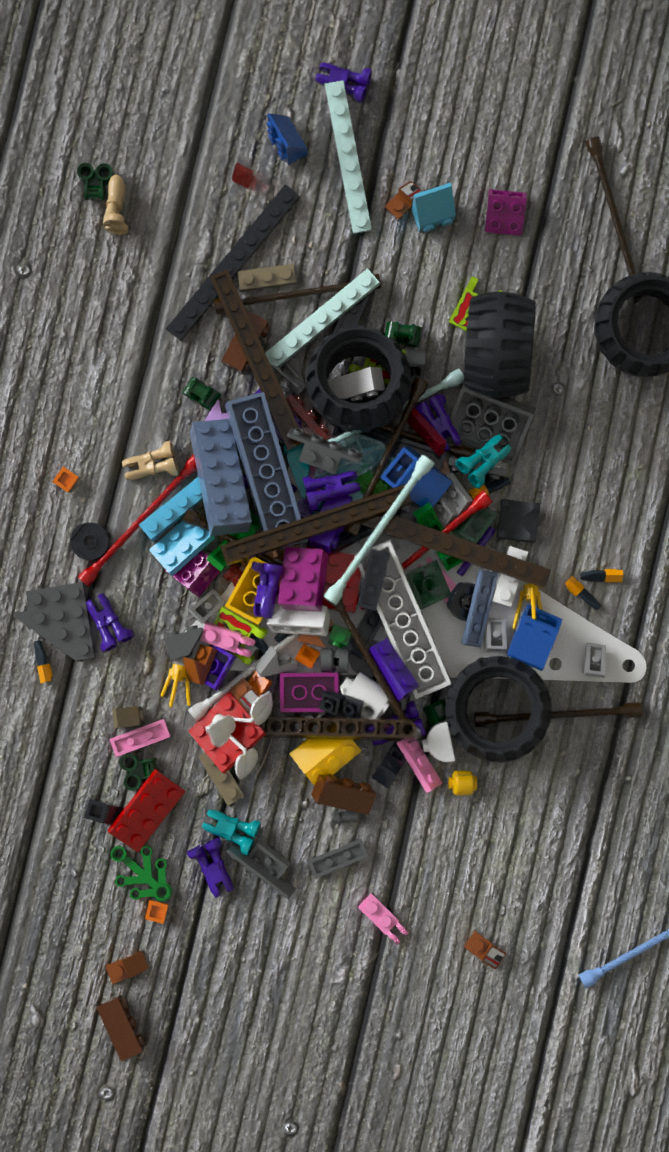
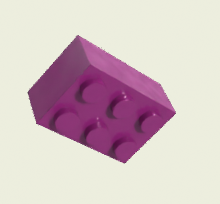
[278,547,329,612]
[280,673,339,712]

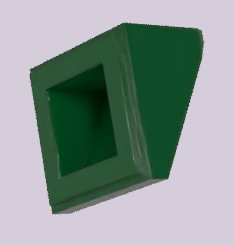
[423,699,446,725]

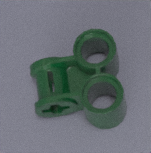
[77,163,115,201]
[385,321,422,347]
[182,376,222,411]
[120,754,157,791]

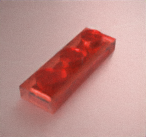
[286,394,331,440]

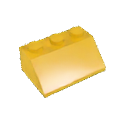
[225,557,282,626]
[289,717,361,786]

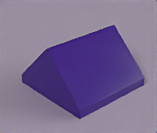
[204,644,237,691]

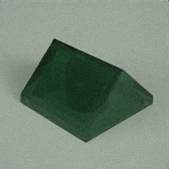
[405,560,451,610]

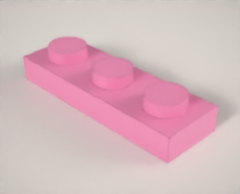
[109,719,171,757]
[397,740,442,793]

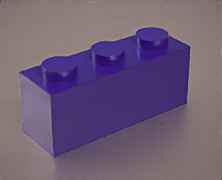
[308,495,353,554]
[364,638,419,702]

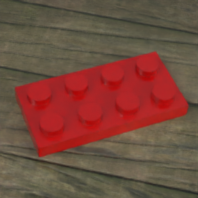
[107,769,186,853]

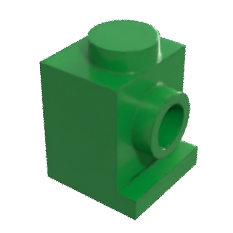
[328,624,351,648]

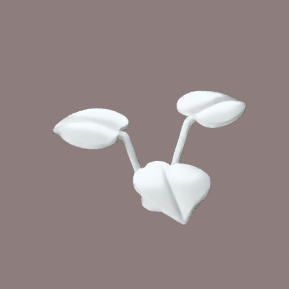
[205,691,273,780]

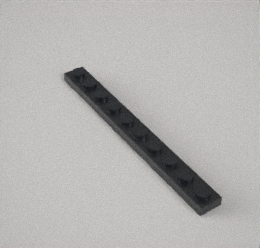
[166,184,300,341]

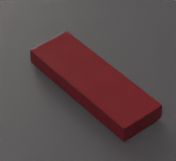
[405,407,446,456]

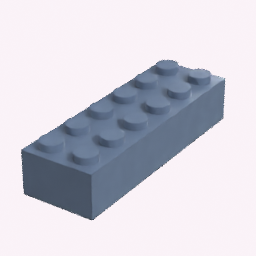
[190,419,252,536]

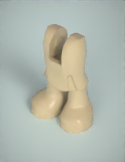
[103,175,128,235]
[122,440,180,480]

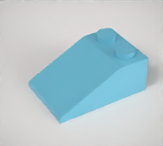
[412,182,456,232]

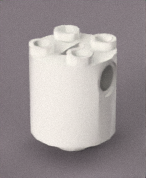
[339,672,391,727]

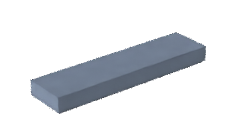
[461,569,498,648]

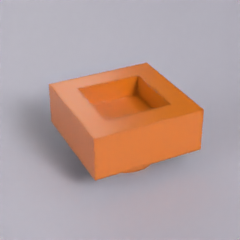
[52,466,79,493]
[295,643,320,669]
[249,670,273,696]
[145,900,169,924]

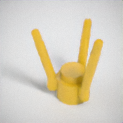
[512,584,543,629]
[161,664,191,708]

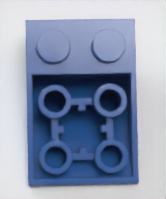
[266,113,308,165]
[381,446,453,507]
[507,604,563,671]

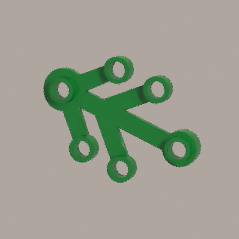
[111,845,173,902]

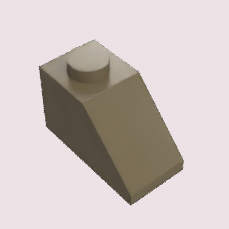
[112,706,145,728]

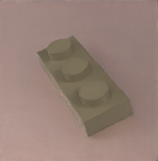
[237,264,296,292]
[198,752,245,806]

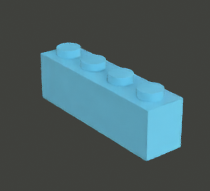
[139,477,203,542]

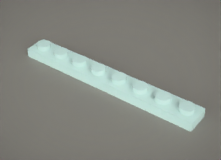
[325,80,372,234]
[265,268,380,372]

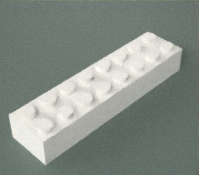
[354,539,452,699]

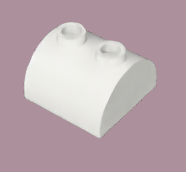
[422,722,455,762]

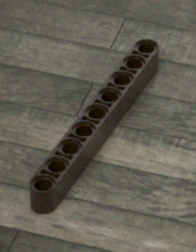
[262,717,421,741]

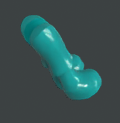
[455,434,512,489]
[202,809,261,856]

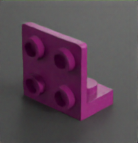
[485,189,527,236]
[165,551,220,597]

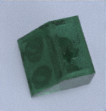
[442,499,497,544]

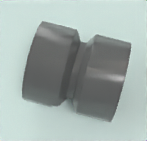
[321,648,348,673]

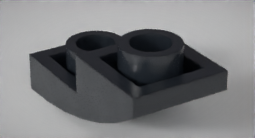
[319,691,364,719]

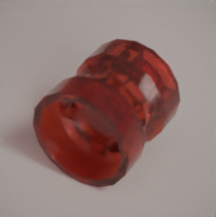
[223,563,244,587]

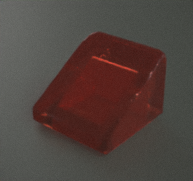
[232,163,254,188]

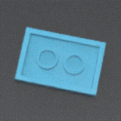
[149,521,215,576]

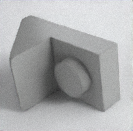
[189,589,227,624]
[485,619,507,651]
[582,643,606,678]
[255,646,297,677]

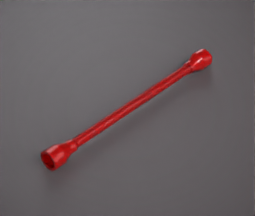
[77,454,197,587]
[357,490,493,610]

